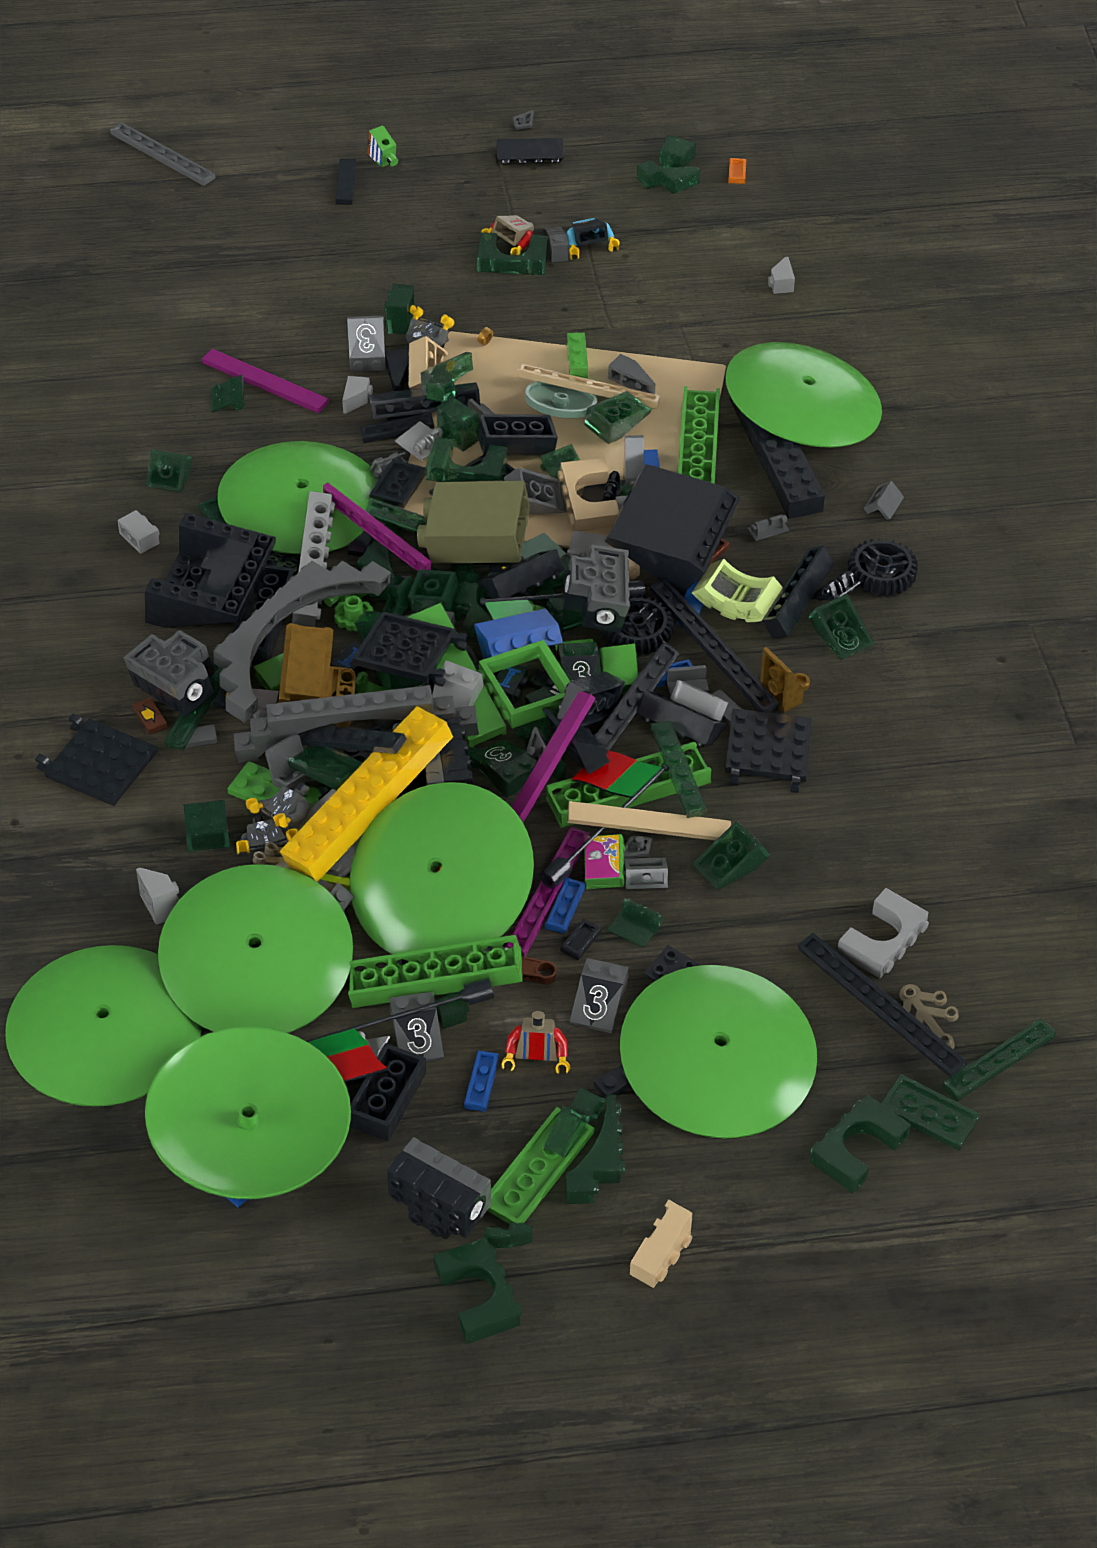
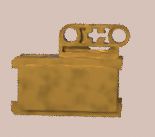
[278,623,356,728]

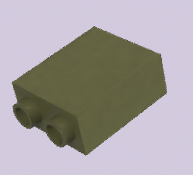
[417,481,530,563]

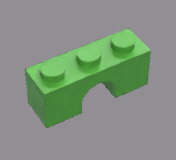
[567,332,588,379]

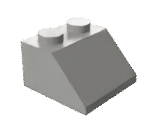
[432,660,484,708]
[136,868,180,925]

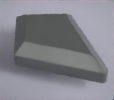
[512,110,534,130]
[525,727,547,765]
[624,836,652,859]

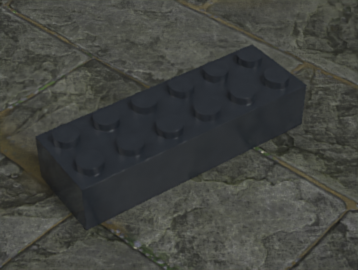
[233,565,295,665]

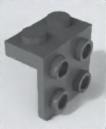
[265,734,320,791]

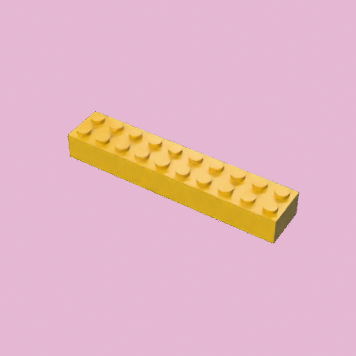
[280,706,453,882]

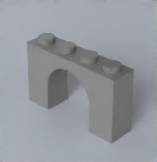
[837,888,929,979]

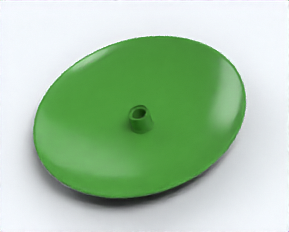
[726,342,882,447]
[218,441,385,555]
[350,782,534,962]
[158,864,353,1033]
[5,945,202,1106]
[620,965,817,1138]
[145,1027,351,1199]

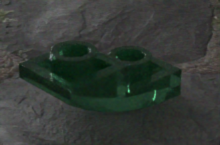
[484,1223,533,1248]

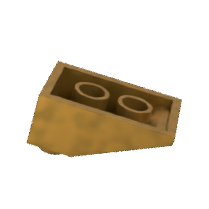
[760,647,804,713]

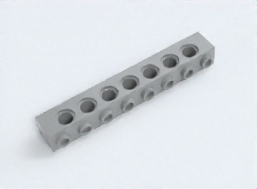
[292,491,335,627]

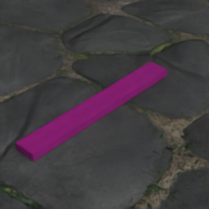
[202,349,329,413]
[323,482,431,578]
[511,691,595,822]
[505,827,590,957]

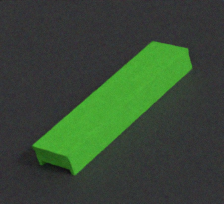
[678,386,720,484]
[407,603,507,750]
[546,742,711,828]
[348,935,523,1008]

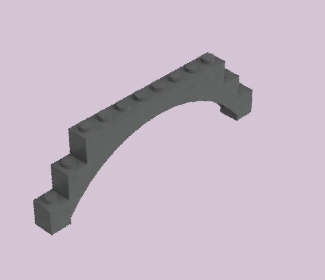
[213,561,391,723]
[234,685,479,763]

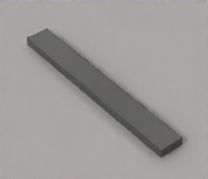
[110,122,215,186]

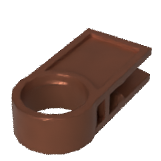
[521,956,557,984]

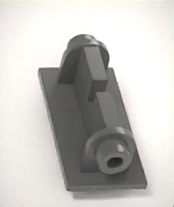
[369,452,408,478]
[747,514,789,541]

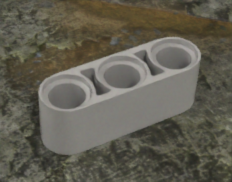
[670,680,729,721]

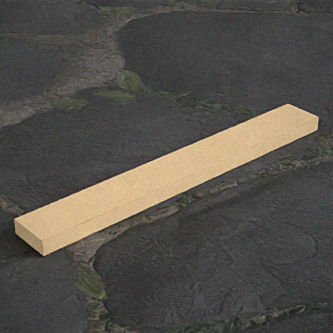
[517,364,661,409]
[567,801,731,842]

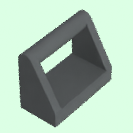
[624,858,668,889]

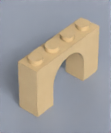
[558,457,619,531]

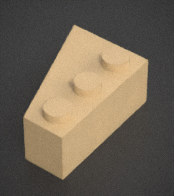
[408,336,448,390]
[630,1200,692,1288]

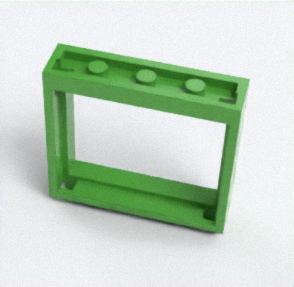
[477,640,570,728]

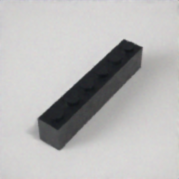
[369,382,481,419]
[762,546,834,638]

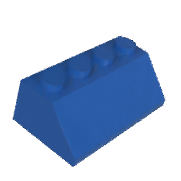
[474,609,563,660]

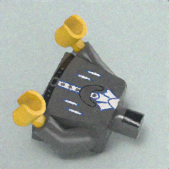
[405,305,454,353]
[246,782,311,830]
[236,815,298,864]

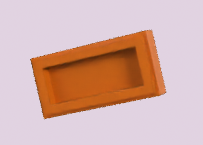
[728,158,746,184]

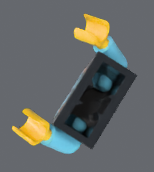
[566,218,620,260]

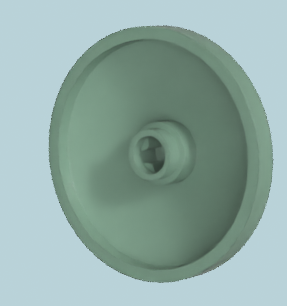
[524,381,597,418]

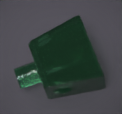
[660,135,696,170]

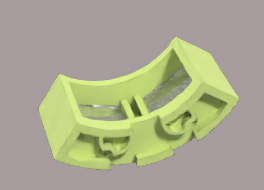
[692,559,783,622]

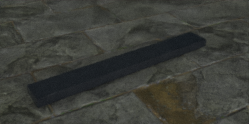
[595,641,679,751]

